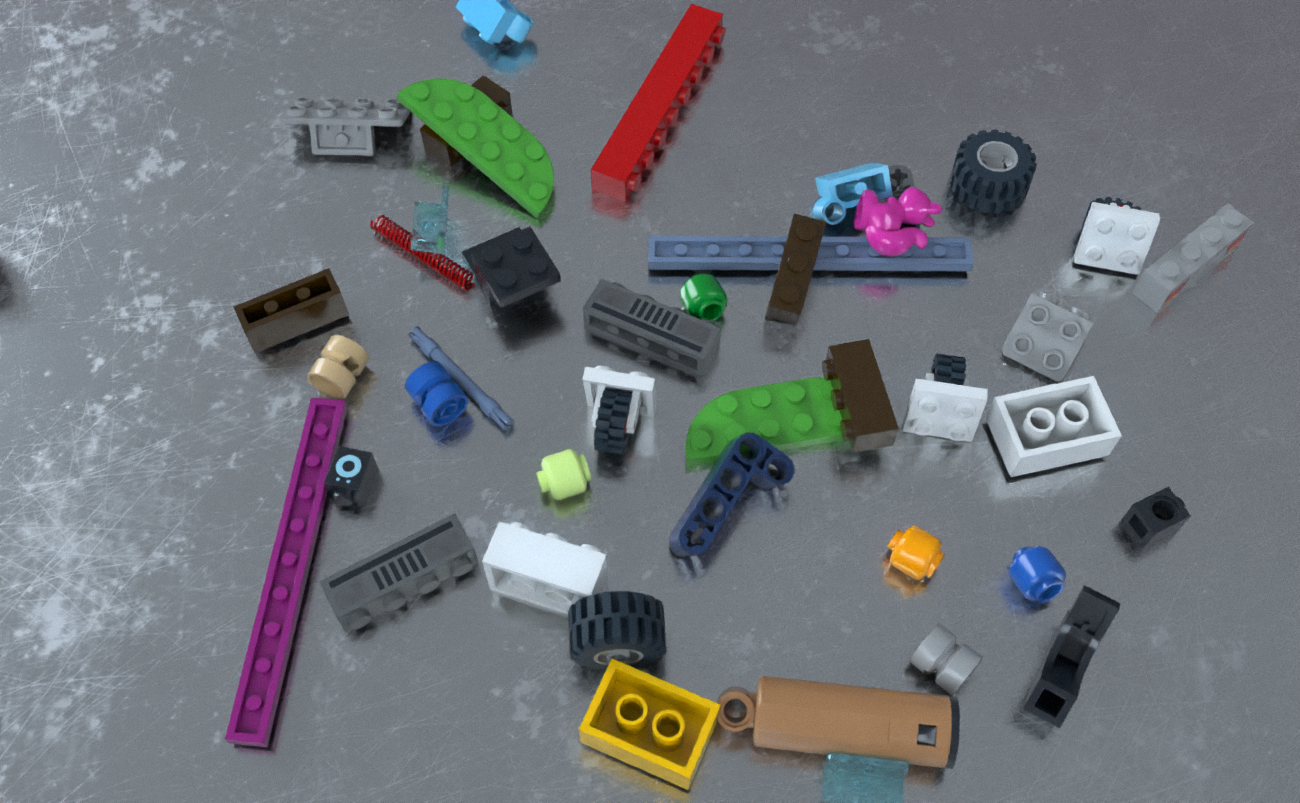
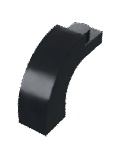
[1023,585,1120,728]

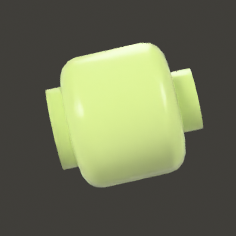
[536,449,591,500]

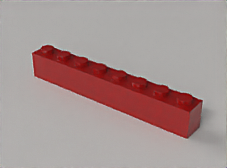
[590,4,726,202]

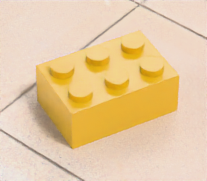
[578,659,721,790]

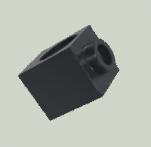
[1122,486,1191,549]

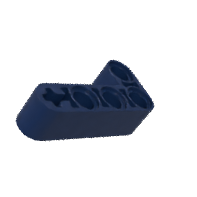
[669,433,795,558]

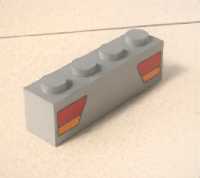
[1132,203,1254,313]

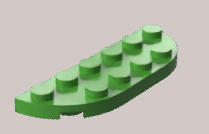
[397,78,554,219]
[685,377,843,467]

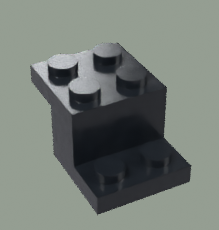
[462,226,561,308]

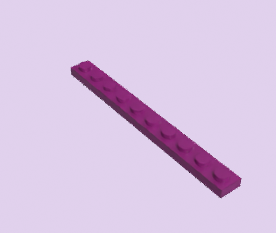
[225,398,347,747]

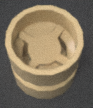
[307,335,370,400]

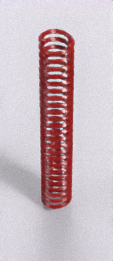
[370,215,475,290]

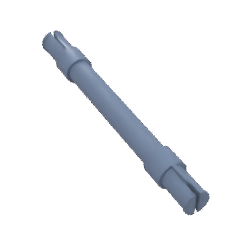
[408,326,515,431]

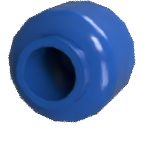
[1009,546,1066,602]

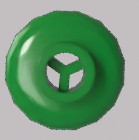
[680,274,728,322]

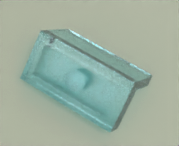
[410,185,449,254]
[821,753,909,803]

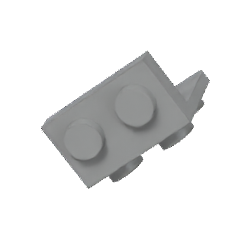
[1001,292,1094,381]

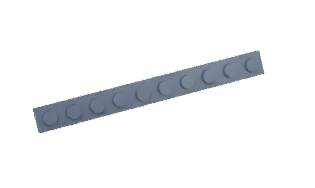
[648,236,974,271]

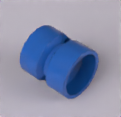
[405,361,469,427]

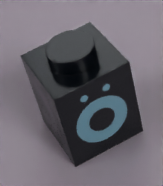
[324,446,378,506]

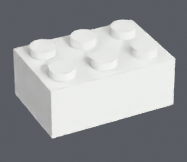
[985,376,1122,477]
[482,521,609,614]

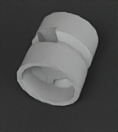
[909,623,983,696]

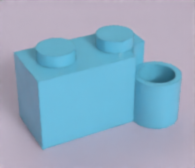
[455,0,535,45]
[813,162,893,225]

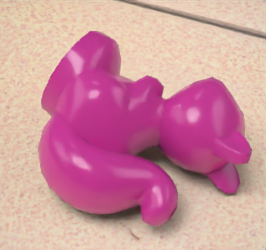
[854,187,943,257]

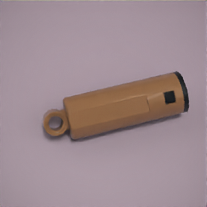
[716,676,960,769]

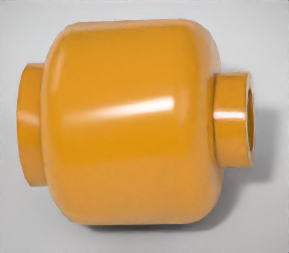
[887,525,945,580]

